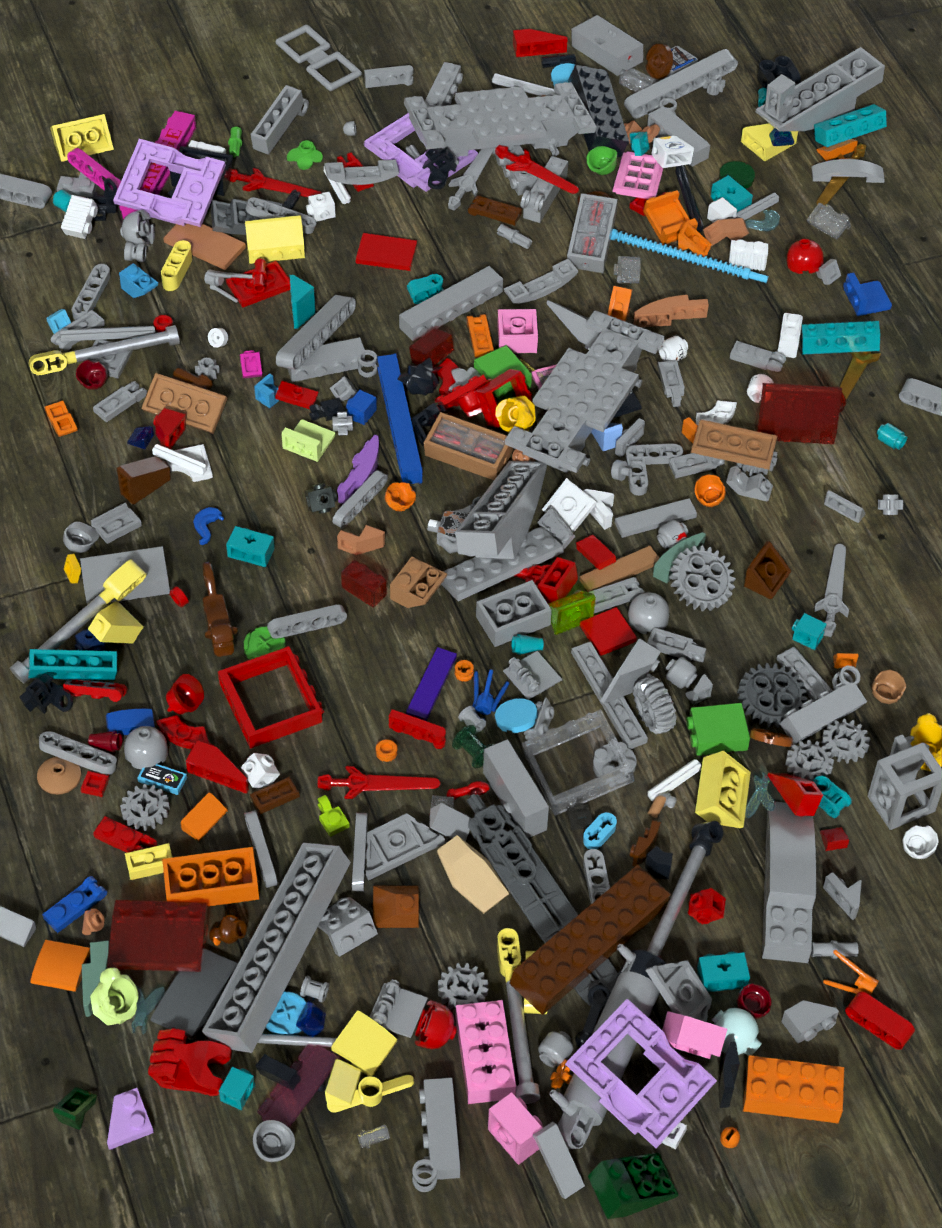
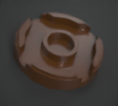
[646,44,673,79]

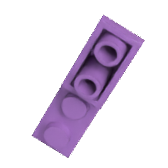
[337,435,379,504]

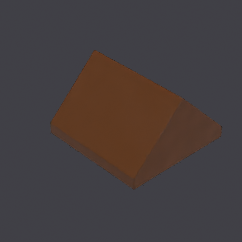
[744,541,791,599]

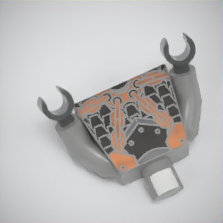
[427,497,481,555]

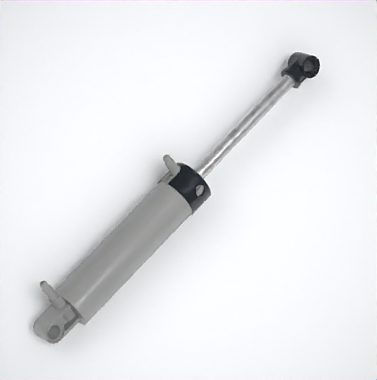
[550,821,723,1149]

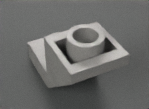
[726,465,773,501]

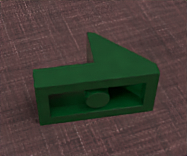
[53,1087,97,1130]

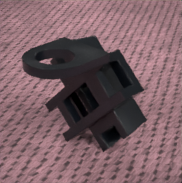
[422,148,457,189]
[84,178,117,221]
[411,402,447,447]
[19,673,73,714]

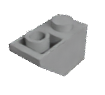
[781,1000,839,1043]

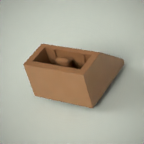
[390,557,447,608]

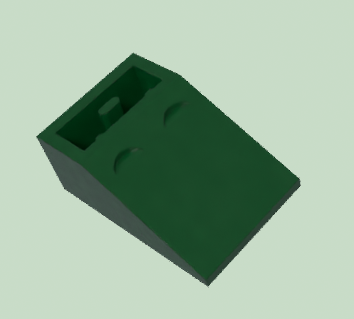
[588,1152,679,1220]

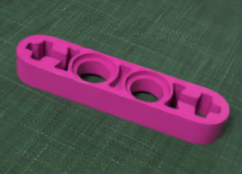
[67,148,121,190]

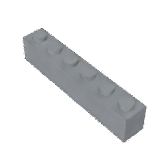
[399,266,503,341]

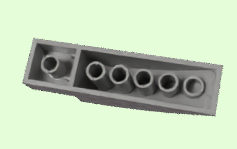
[755,47,885,131]
[455,461,547,559]
[762,801,816,963]

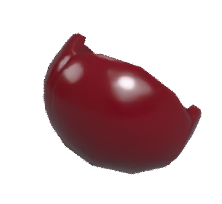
[76,360,108,390]
[736,983,772,1019]

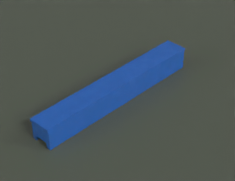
[377,354,422,484]

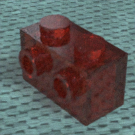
[409,328,454,366]
[341,560,387,608]

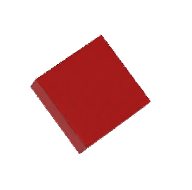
[81,771,110,797]

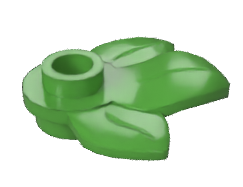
[287,140,323,170]

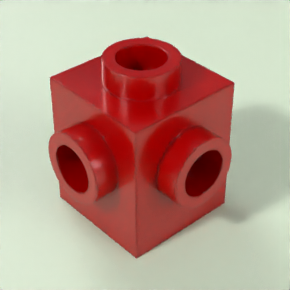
[688,888,726,924]

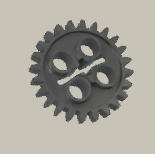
[737,663,807,728]

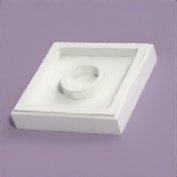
[542,478,597,533]

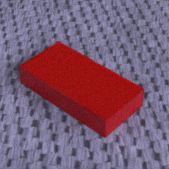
[576,535,616,570]

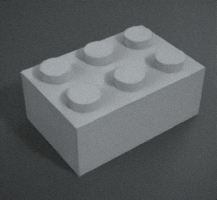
[476,580,552,647]

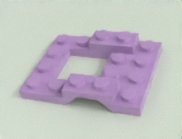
[364,113,478,192]
[113,139,226,227]
[565,999,717,1148]

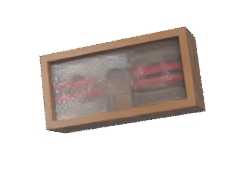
[424,412,513,480]

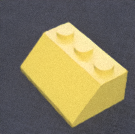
[50,114,114,162]
[245,215,305,264]
[695,751,751,828]

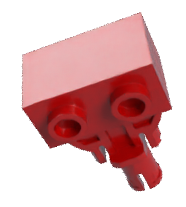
[514,557,578,608]

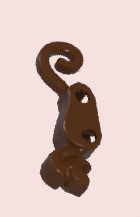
[202,561,238,657]

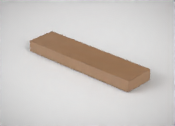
[580,546,660,592]

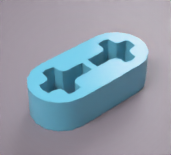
[583,812,617,849]

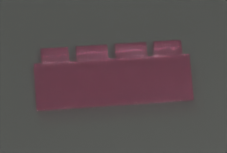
[257,1045,340,1128]

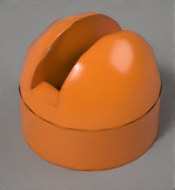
[720,1127,740,1148]

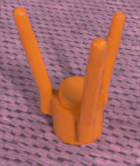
[823,950,879,995]

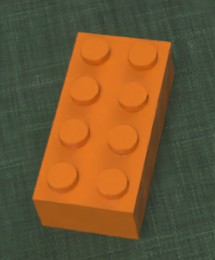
[162,847,259,912]
[743,1055,844,1123]

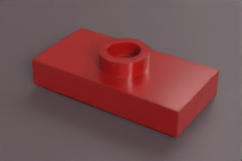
[275,381,319,409]

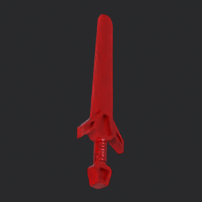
[495,145,579,194]
[230,168,321,197]
[317,766,440,799]

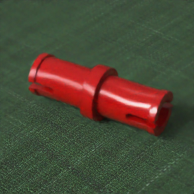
[252,258,267,293]

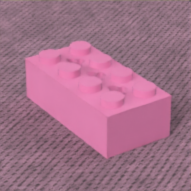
[455,1000,516,1104]

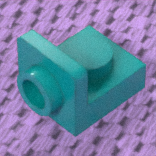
[630,132,649,156]

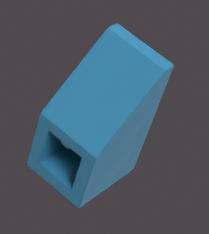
[119,263,158,298]

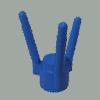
[473,669,509,715]

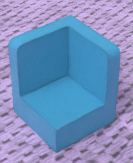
[254,374,279,408]

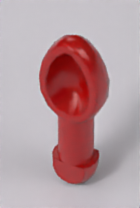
[447,781,490,800]

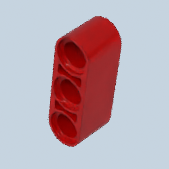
[845,991,915,1050]

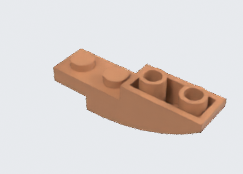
[633,295,709,327]

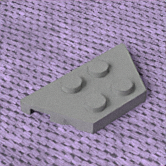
[366,813,445,881]
[646,960,712,1022]

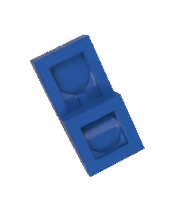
[106,709,155,735]

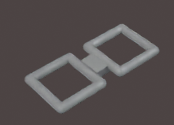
[275,25,362,91]

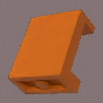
[643,190,698,245]

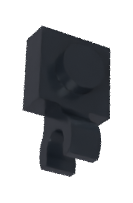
[309,398,345,421]

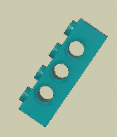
[814,104,887,147]
[802,321,880,354]
[28,649,117,680]

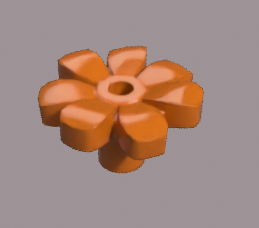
[550,1059,572,1089]

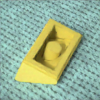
[125,843,172,880]
[325,1059,361,1106]

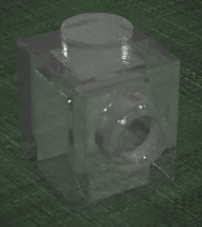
[613,256,641,283]

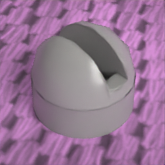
[343,121,357,136]

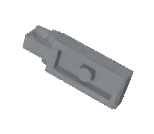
[657,360,684,407]
[669,453,725,478]
[647,627,706,662]

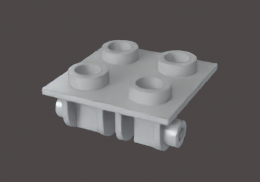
[503,651,562,700]
[370,979,428,1038]

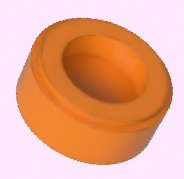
[376,739,397,762]

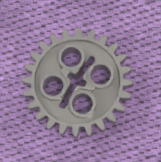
[669,545,736,611]

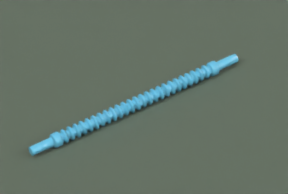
[611,229,769,283]

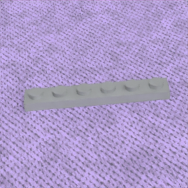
[571,642,648,749]

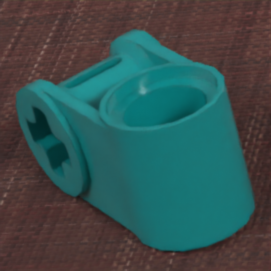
[407,274,444,304]
[813,776,852,818]

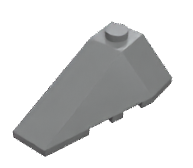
[546,300,600,350]

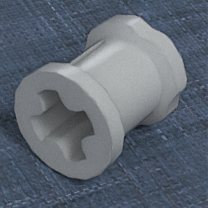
[458,706,486,735]
[300,976,329,1003]

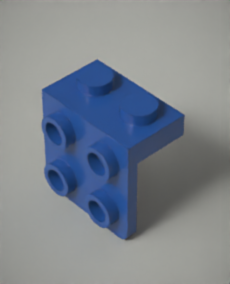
[843,273,892,316]

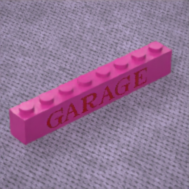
[120,111,196,219]

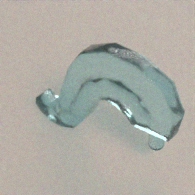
[745,210,780,231]

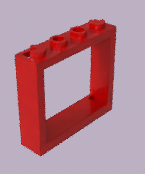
[218,646,324,749]

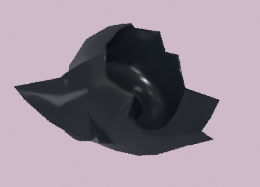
[397,358,442,395]

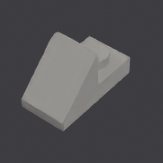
[823,872,862,920]

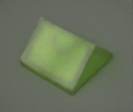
[548,591,596,635]

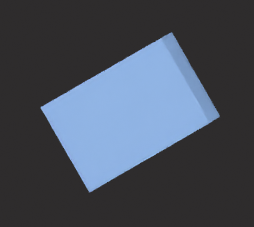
[591,423,623,451]

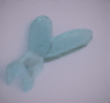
[745,772,776,818]
[131,986,165,1034]

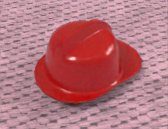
[453,379,493,417]
[166,674,204,714]

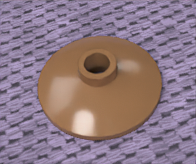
[37,757,81,795]

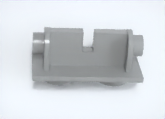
[524,698,554,745]

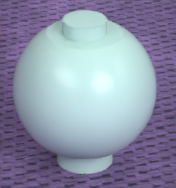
[712,1008,762,1056]

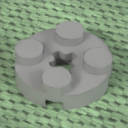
[593,742,637,784]

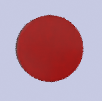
[153,315,173,333]
[169,586,189,607]

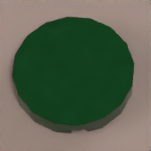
[719,161,755,189]

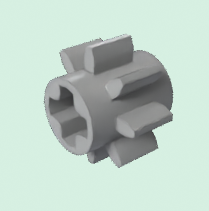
[703,77,725,95]
[195,358,220,381]
[332,411,353,435]
[878,495,903,515]

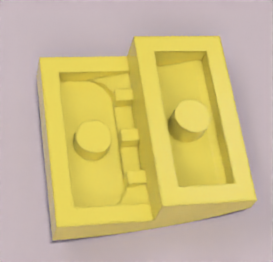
[331,1010,397,1076]

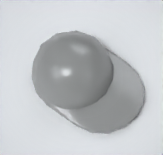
[63,522,100,553]

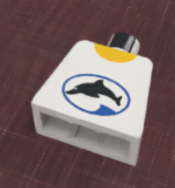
[652,135,694,168]

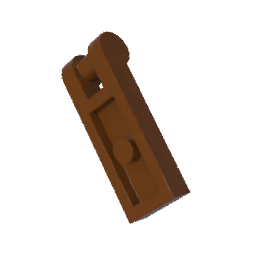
[468,196,522,226]

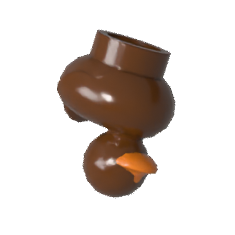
[209,915,247,946]

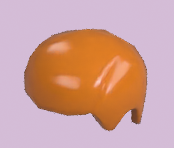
[694,474,726,507]

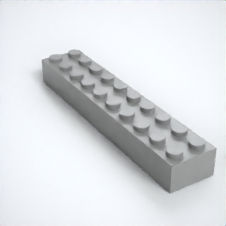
[202,843,351,1053]

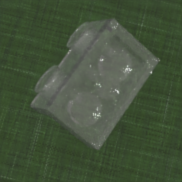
[619,68,659,92]
[807,202,851,240]

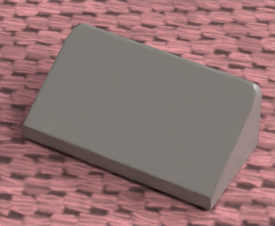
[824,490,865,523]
[430,803,472,841]
[0,906,36,947]

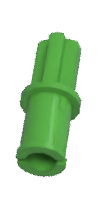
[228,127,242,158]

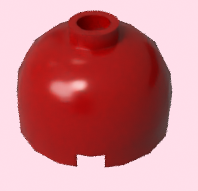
[786,239,824,274]
[415,1000,457,1050]

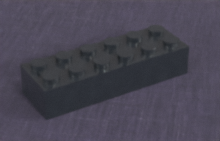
[568,65,629,157]

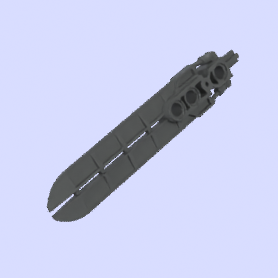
[467,794,618,1012]

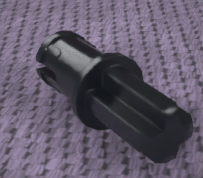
[541,54,576,68]

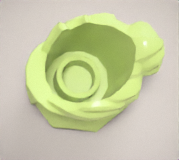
[90,967,139,1025]

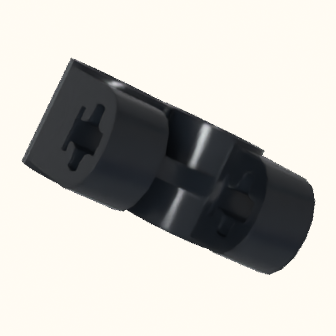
[757,56,801,88]

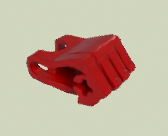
[148,1028,232,1096]

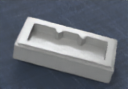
[615,418,645,457]
[537,508,575,550]

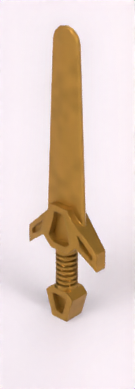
[816,143,866,207]
[834,351,881,406]

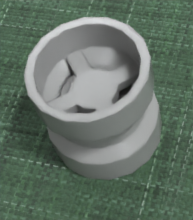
[124,242,147,262]

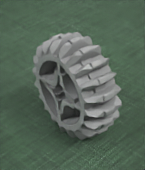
[633,676,677,734]

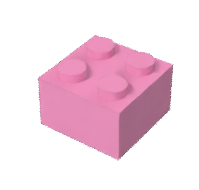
[497,309,538,353]
[662,1011,727,1059]
[488,1092,543,1165]

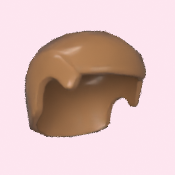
[872,669,906,705]

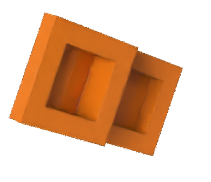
[45,401,78,437]

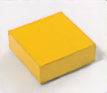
[64,554,81,584]

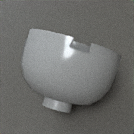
[120,210,155,247]
[628,592,670,634]
[124,726,168,769]

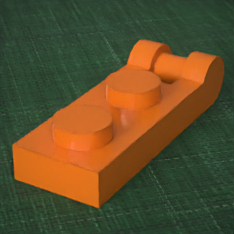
[467,314,494,358]

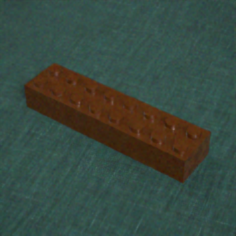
[509,865,671,1015]

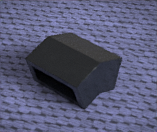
[645,846,673,880]

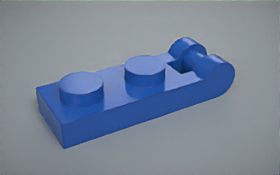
[42,876,107,933]

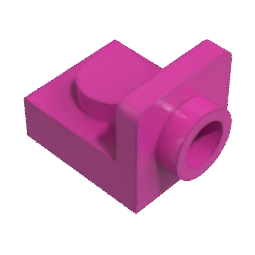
[240,350,262,378]

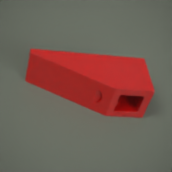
[767,773,823,817]

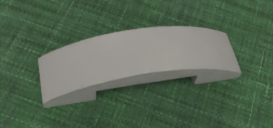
[811,159,884,183]
[324,160,399,185]
[504,259,578,303]

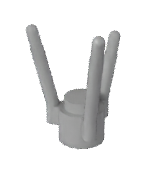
[205,269,253,303]

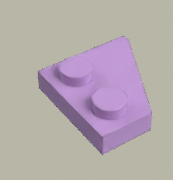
[107,1088,154,1150]

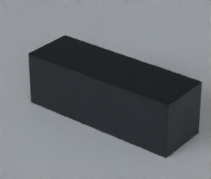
[255,1054,301,1091]

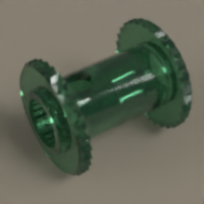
[452,725,494,768]

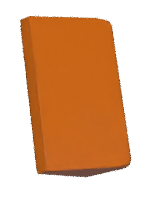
[817,139,858,161]
[181,792,228,842]

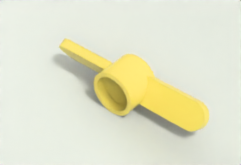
[327,1075,414,1112]

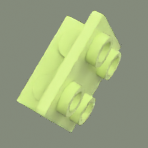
[282,420,335,462]

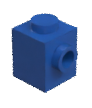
[346,390,377,425]

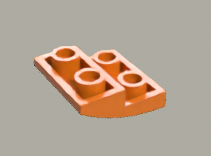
[31,940,90,992]

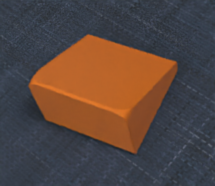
[833,653,858,668]

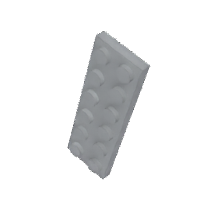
[441,526,564,601]

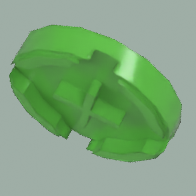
[244,627,286,660]

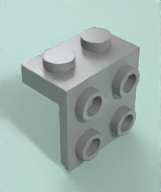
[318,897,378,957]

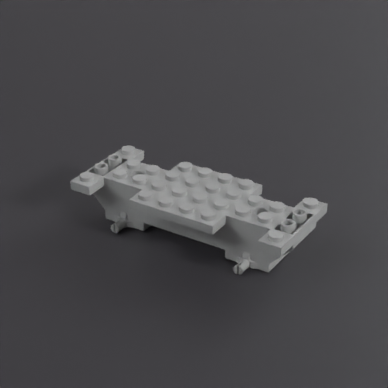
[404,82,596,165]
[505,310,664,473]

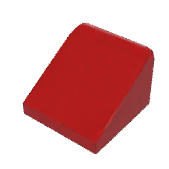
[820,827,849,851]

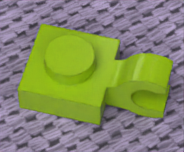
[318,795,349,837]

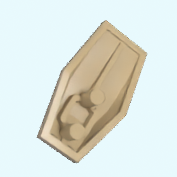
[437,835,509,914]

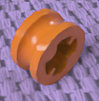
[455,660,474,682]

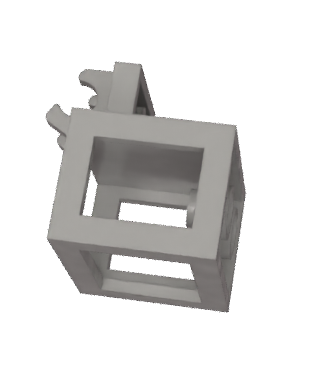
[868,734,942,830]

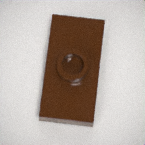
[250,777,300,814]

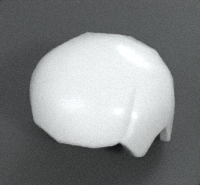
[902,825,939,859]

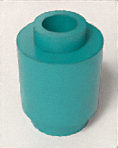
[53,190,72,212]
[877,423,908,450]

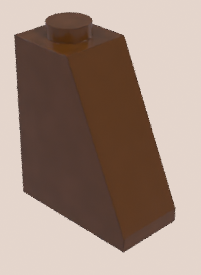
[117,456,171,505]

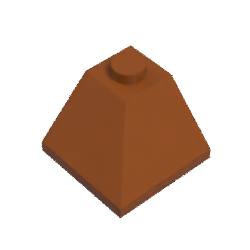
[373,886,419,928]

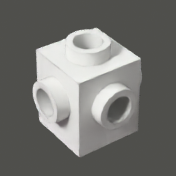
[306,192,335,222]
[241,753,280,788]

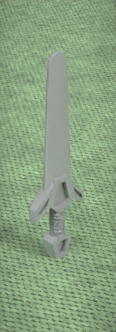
[448,147,495,211]
[814,544,849,637]

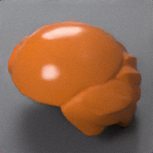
[385,482,416,511]

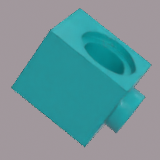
[792,613,827,650]
[219,1067,255,1110]

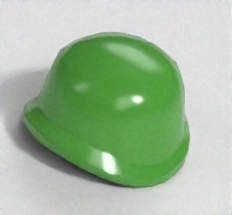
[587,146,617,175]

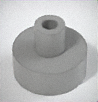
[611,460,632,481]

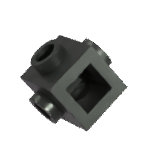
[304,483,337,514]

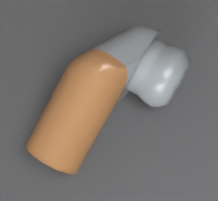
[648,793,677,818]

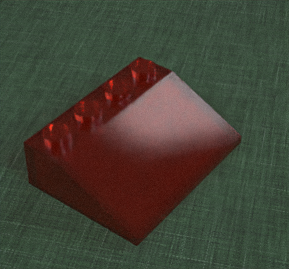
[756,383,842,444]
[107,900,208,972]

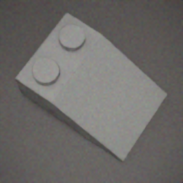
[600,638,661,704]

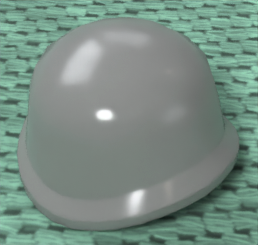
[253,1120,295,1162]

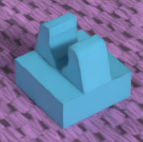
[46,309,71,334]

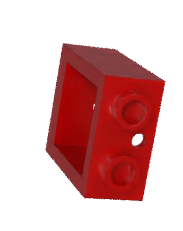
[474,369,533,428]

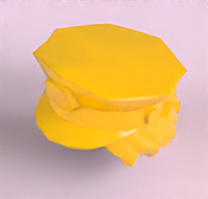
[496,396,536,432]
[910,713,942,771]

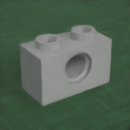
[765,74,795,120]

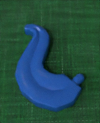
[193,507,224,545]

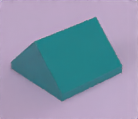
[290,275,315,329]

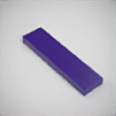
[406,647,457,721]

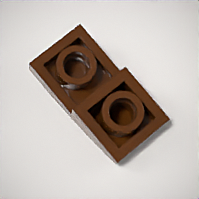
[630,820,661,867]

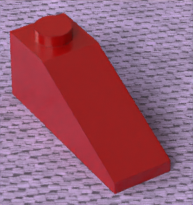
[513,29,568,57]
[186,740,249,794]

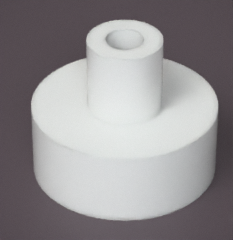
[208,328,228,347]

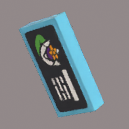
[137,764,187,795]

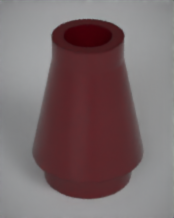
[88,731,123,752]

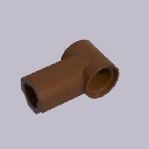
[172,368,213,390]

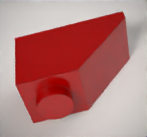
[154,408,186,449]

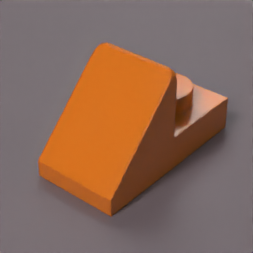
[678,221,712,257]
[607,286,633,322]

